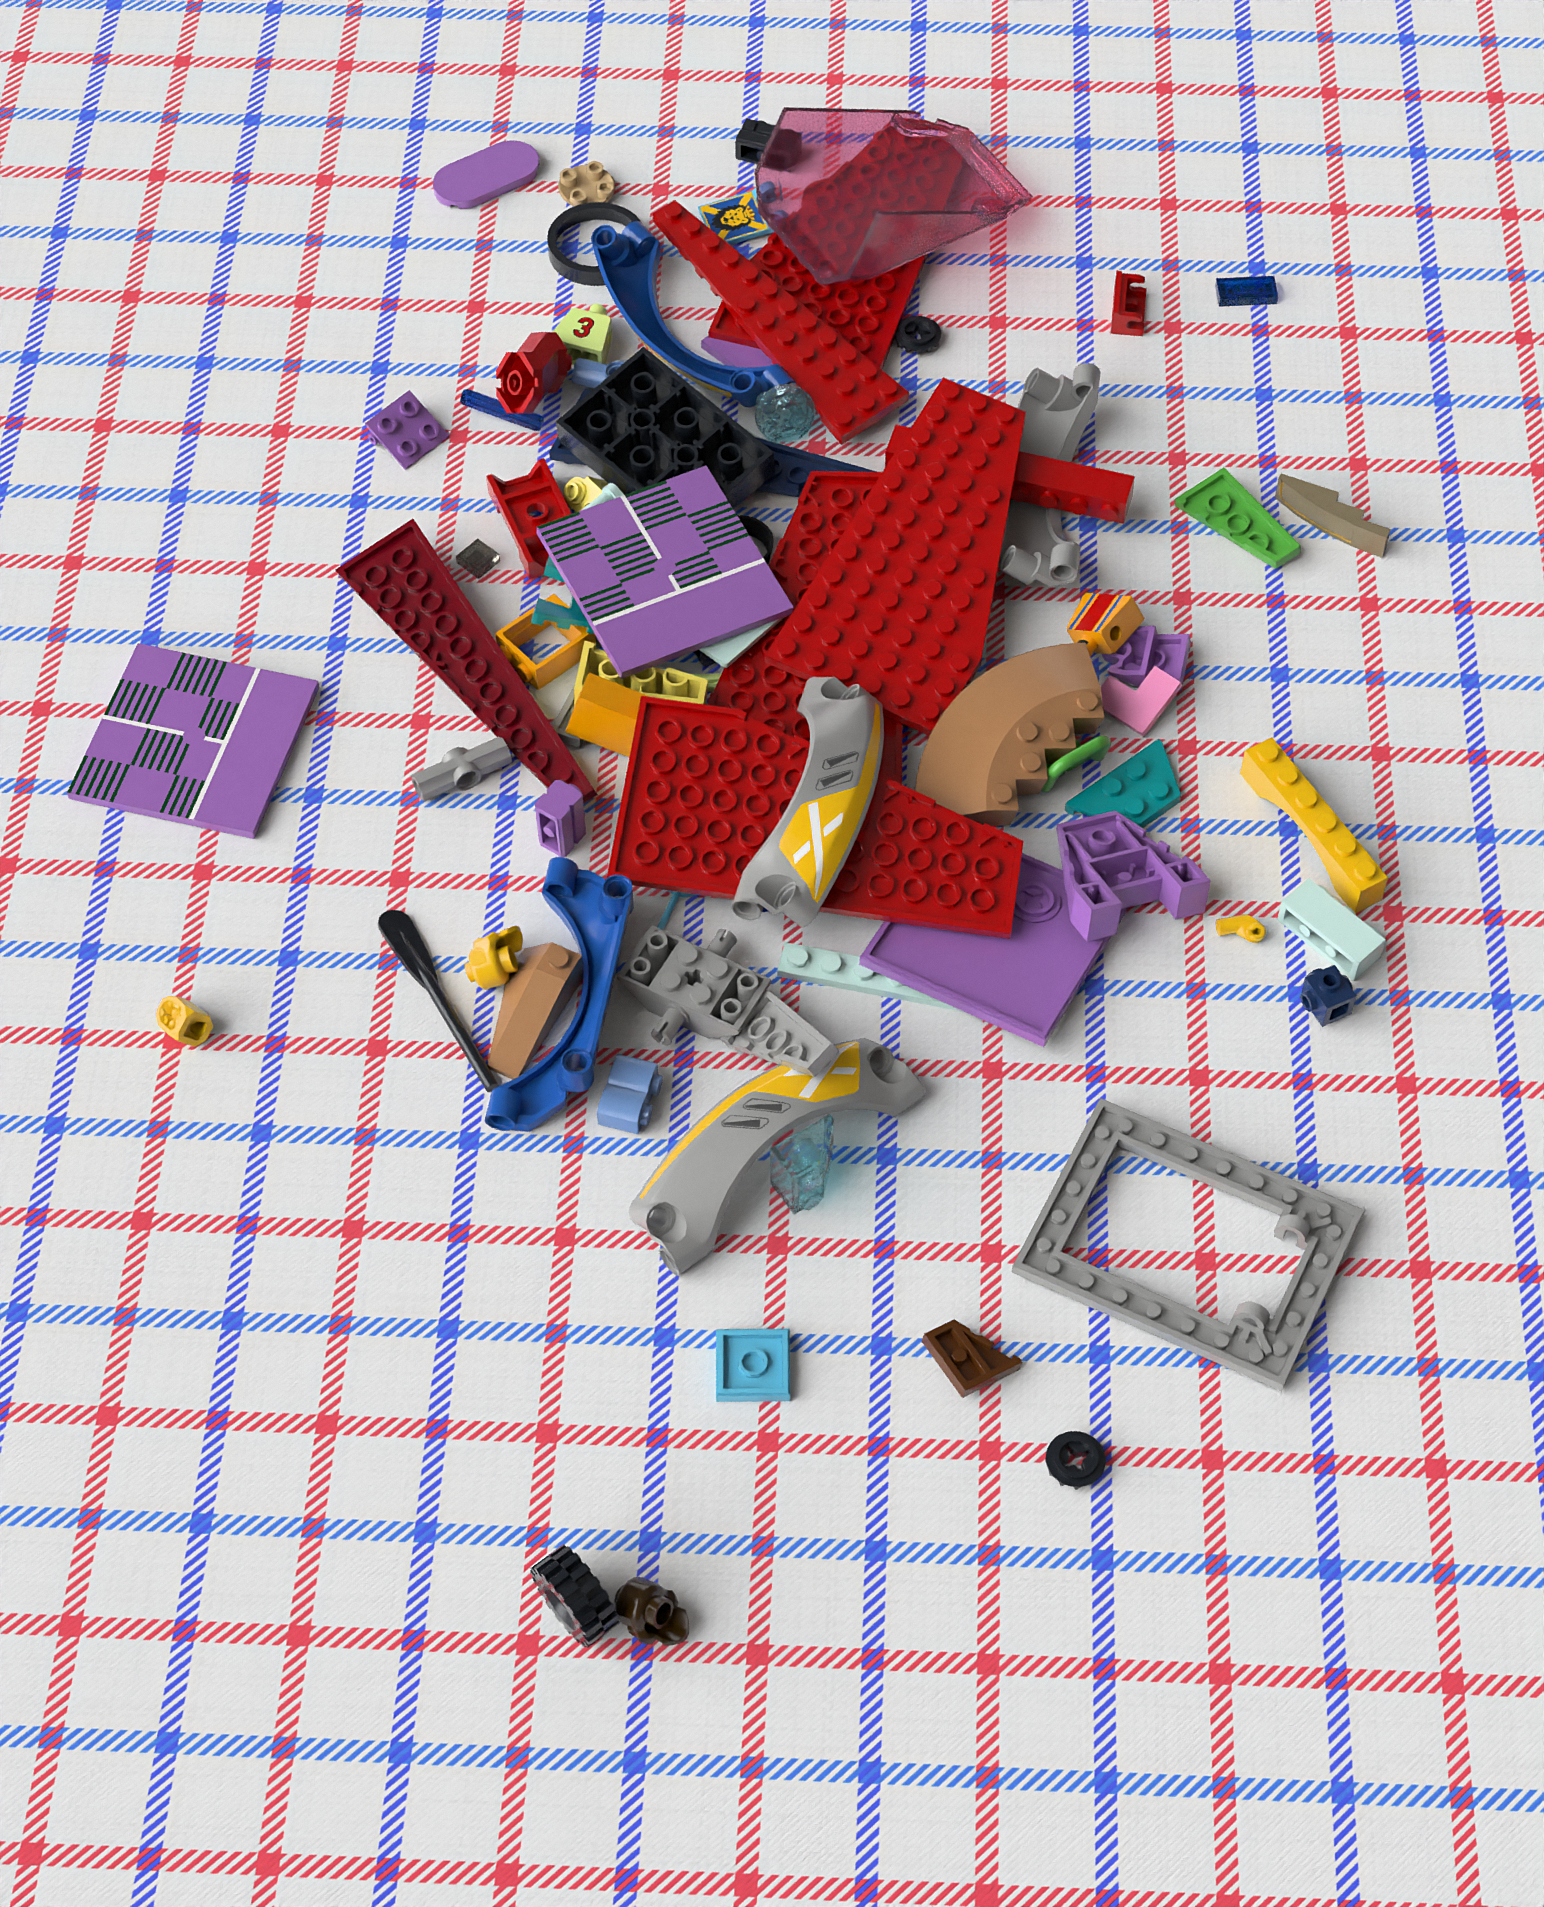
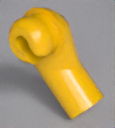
[1215,914,1266,943]

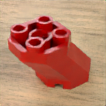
[496,332,572,414]

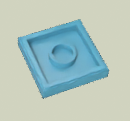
[716,1329,790,1402]

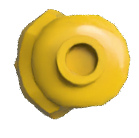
[465,926,523,990]

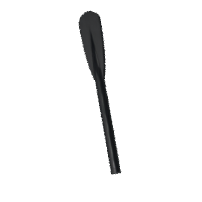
[378,910,499,1092]

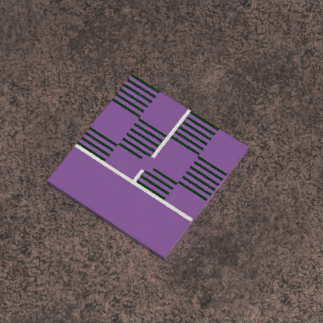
[537,466,794,679]
[67,643,320,839]

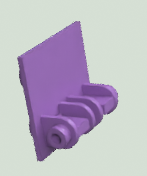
[365,390,449,470]

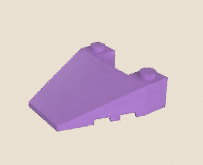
[1056,811,1211,942]

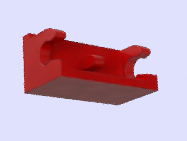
[1110,270,1147,337]

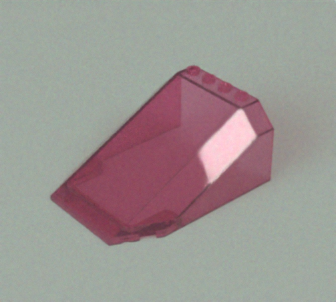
[754,107,1033,286]

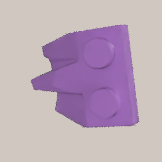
[1101,626,1191,691]

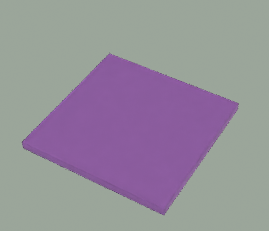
[859,853,1129,1047]

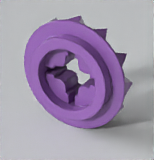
[1013,879,1060,923]

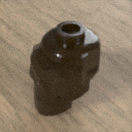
[614,1577,689,1645]

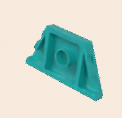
[1065,739,1181,828]

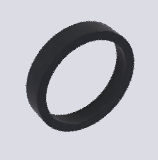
[547,202,642,286]

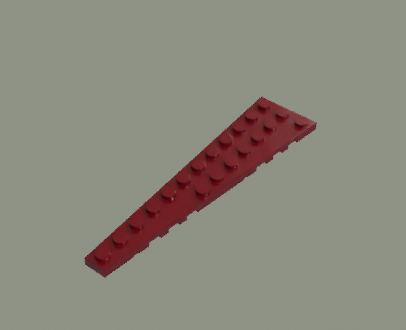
[335,519,598,804]

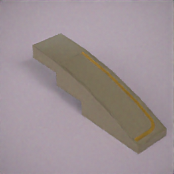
[1275,473,1391,558]

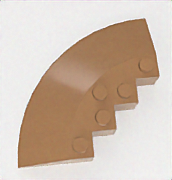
[914,642,1104,826]

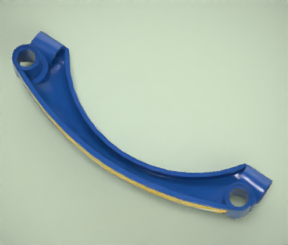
[591,221,797,408]

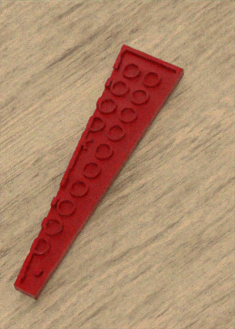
[653,200,909,445]

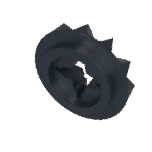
[895,316,941,355]
[1045,1431,1106,1490]

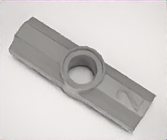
[411,737,512,801]

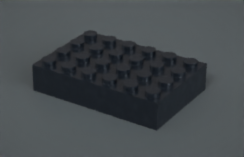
[556,347,775,509]

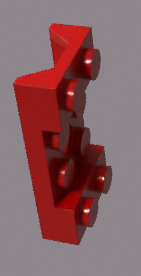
[486,458,571,579]

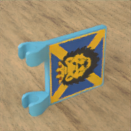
[698,181,788,245]

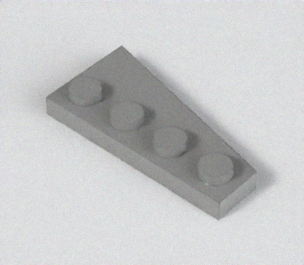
[720,989,839,1077]

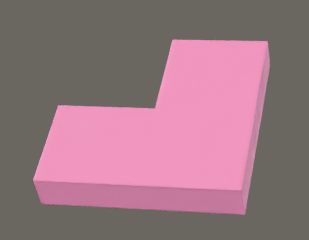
[1101,666,1182,737]

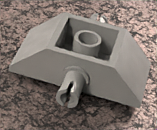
[617,925,771,1046]

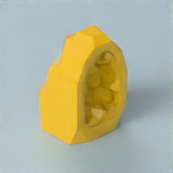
[156,996,213,1047]

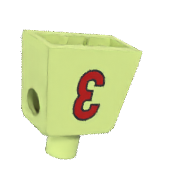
[553,304,612,365]

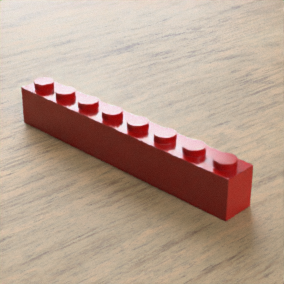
[885,424,1135,524]

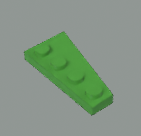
[1175,467,1301,569]

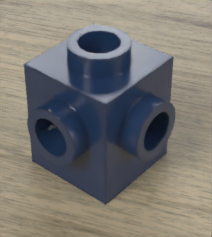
[1300,965,1357,1027]

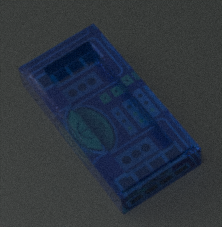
[1215,276,1278,307]

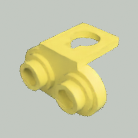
[563,476,609,512]

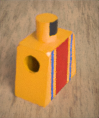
[1067,593,1145,657]

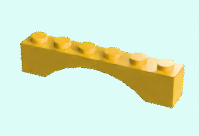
[1240,737,1388,914]

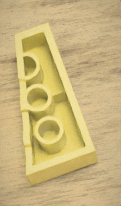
[574,641,708,705]

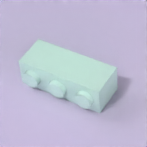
[1277,878,1386,981]

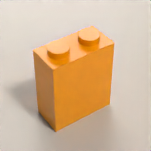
[565,673,650,757]

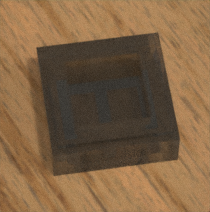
[456,538,500,579]

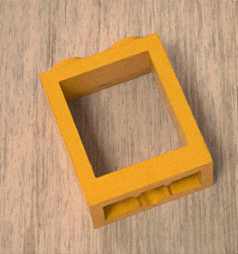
[495,594,596,690]

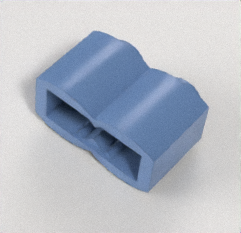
[597,1054,663,1134]

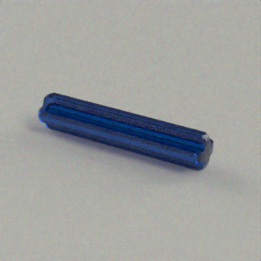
[460,389,544,431]

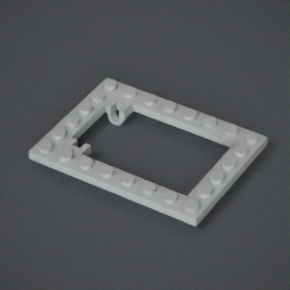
[1012,1098,1364,1392]

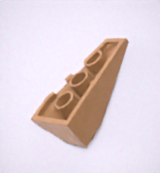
[487,942,583,1080]

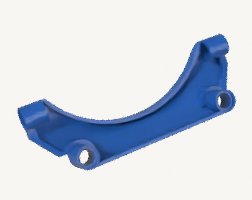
[484,857,634,1132]

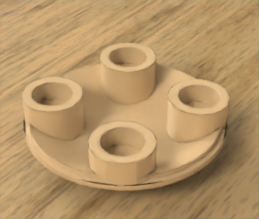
[558,161,615,206]

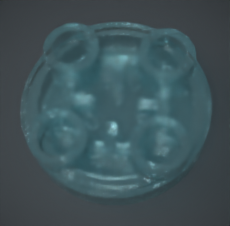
[755,383,815,444]

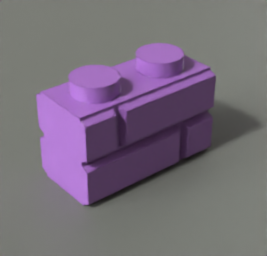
[534,780,586,857]

